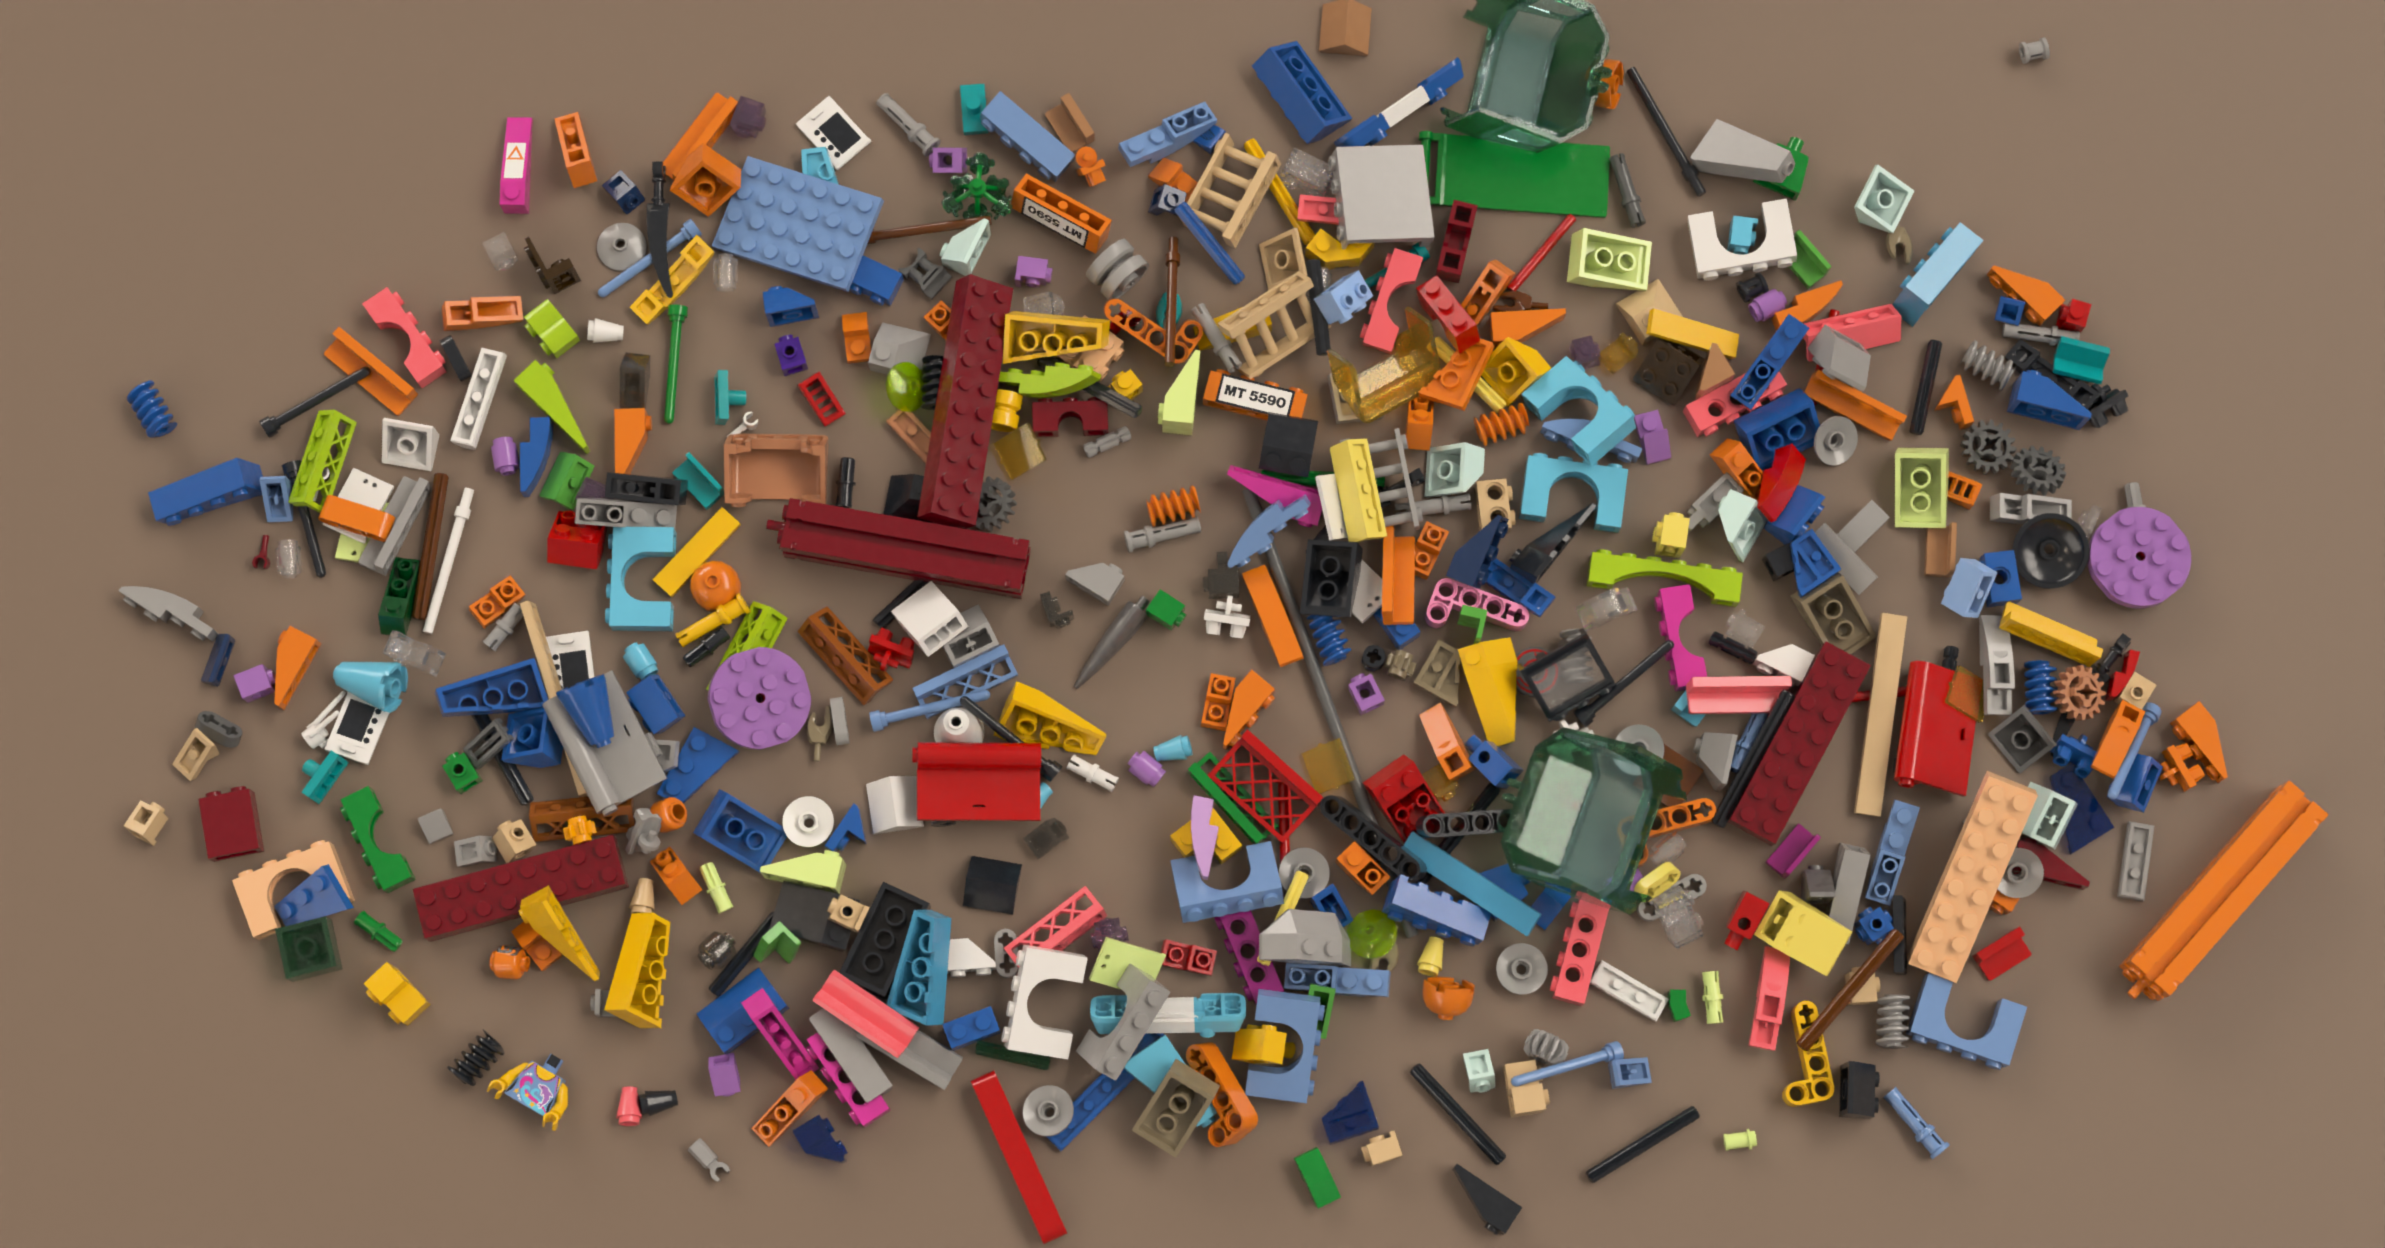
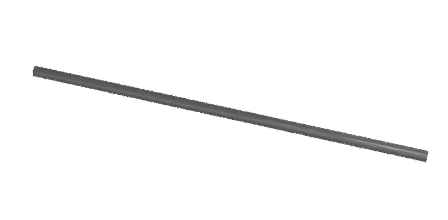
[1242,488,1419,938]

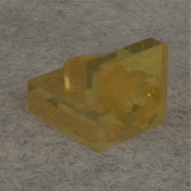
[1597,332,1639,375]
[1422,763,1459,802]

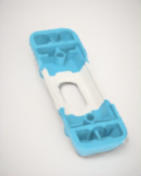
[1090,993,1246,1038]

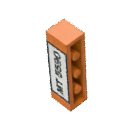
[1010,173,1112,254]
[1203,369,1308,421]

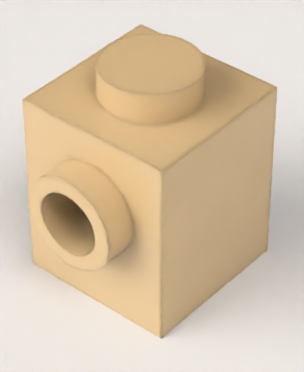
[2114,672,2156,709]
[492,819,536,863]
[1845,967,1880,1006]

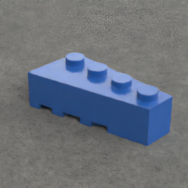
[435,658,548,717]

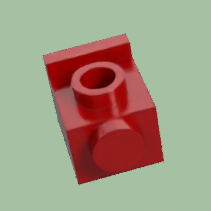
[2055,298,2092,333]

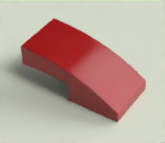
[2105,649,2140,701]

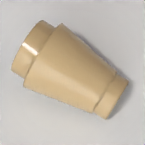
[629,878,655,914]

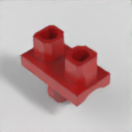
[868,628,915,672]

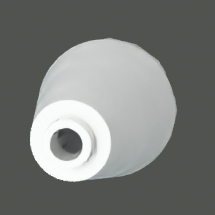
[934,707,984,743]

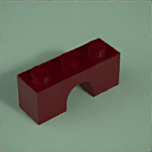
[1435,200,1478,283]
[1032,397,1108,437]

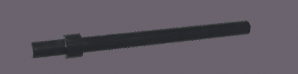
[1626,67,1706,197]

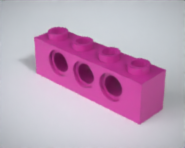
[806,1032,891,1127]

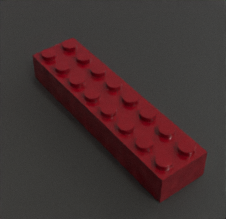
[1728,641,1871,846]
[413,835,629,942]

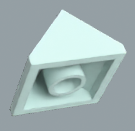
[1854,165,1914,233]

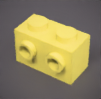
[1652,512,1690,558]

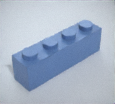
[980,91,1075,182]

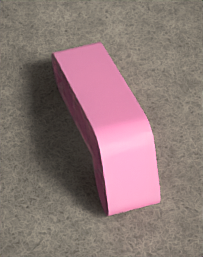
[1425,578,1529,631]

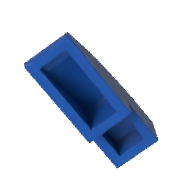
[520,417,554,497]

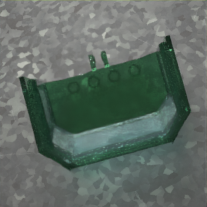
[1440,0,1612,153]
[1500,727,1687,915]

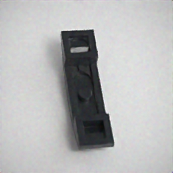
[2005,339,2100,410]

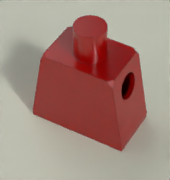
[1724,890,1770,951]

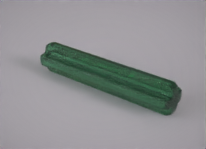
[975,1040,1051,1070]

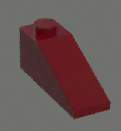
[2012,838,2090,890]

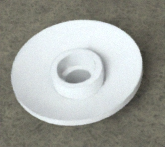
[783,796,834,847]

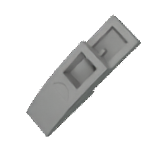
[575,498,677,529]
[119,586,219,642]
[1979,615,2015,716]

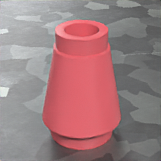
[616,1087,642,1126]

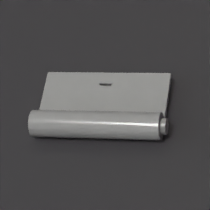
[542,670,668,816]

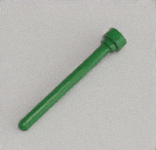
[664,304,688,424]

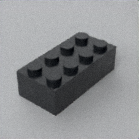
[839,882,931,1000]

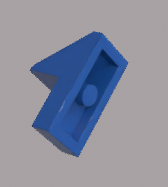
[825,804,867,852]

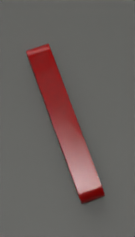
[971,1070,1068,1244]

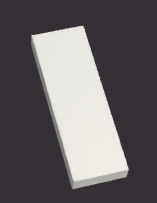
[1590,960,1669,1022]

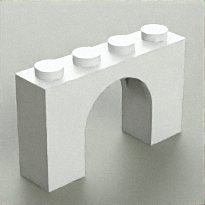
[1688,199,1797,281]
[1001,944,1087,1059]

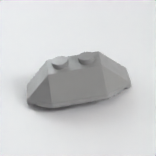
[1259,909,1351,967]

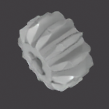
[1523,1029,1569,1066]

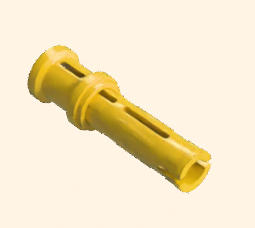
[675,593,751,647]

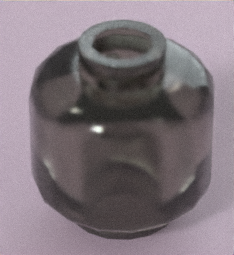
[698,931,736,970]

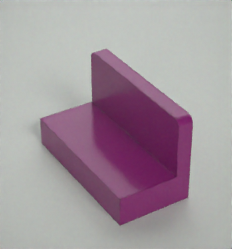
[1765,823,1821,879]

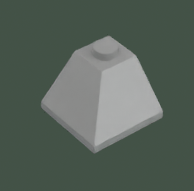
[868,322,931,382]
[1693,732,1738,792]

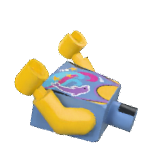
[487,1053,568,1131]

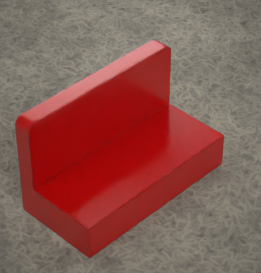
[1972,926,2032,981]

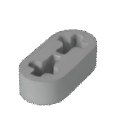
[830,697,850,746]
[994,929,1019,978]

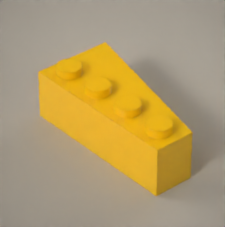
[1003,311,1110,364]
[604,913,671,1028]

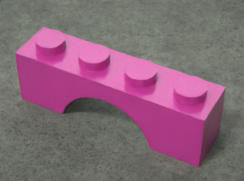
[1654,584,1707,692]

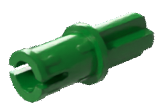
[354,911,403,952]

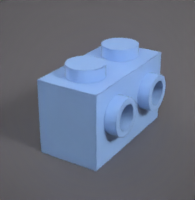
[1314,270,1373,325]
[1941,558,1998,618]

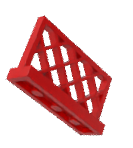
[1208,729,1324,844]

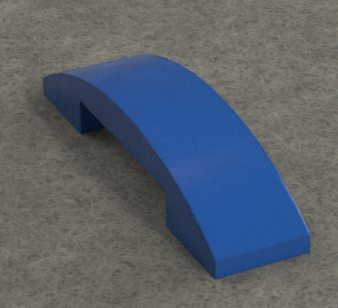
[1486,558,1555,617]

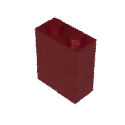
[198,786,264,862]

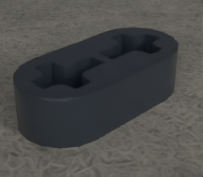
[439,335,472,382]

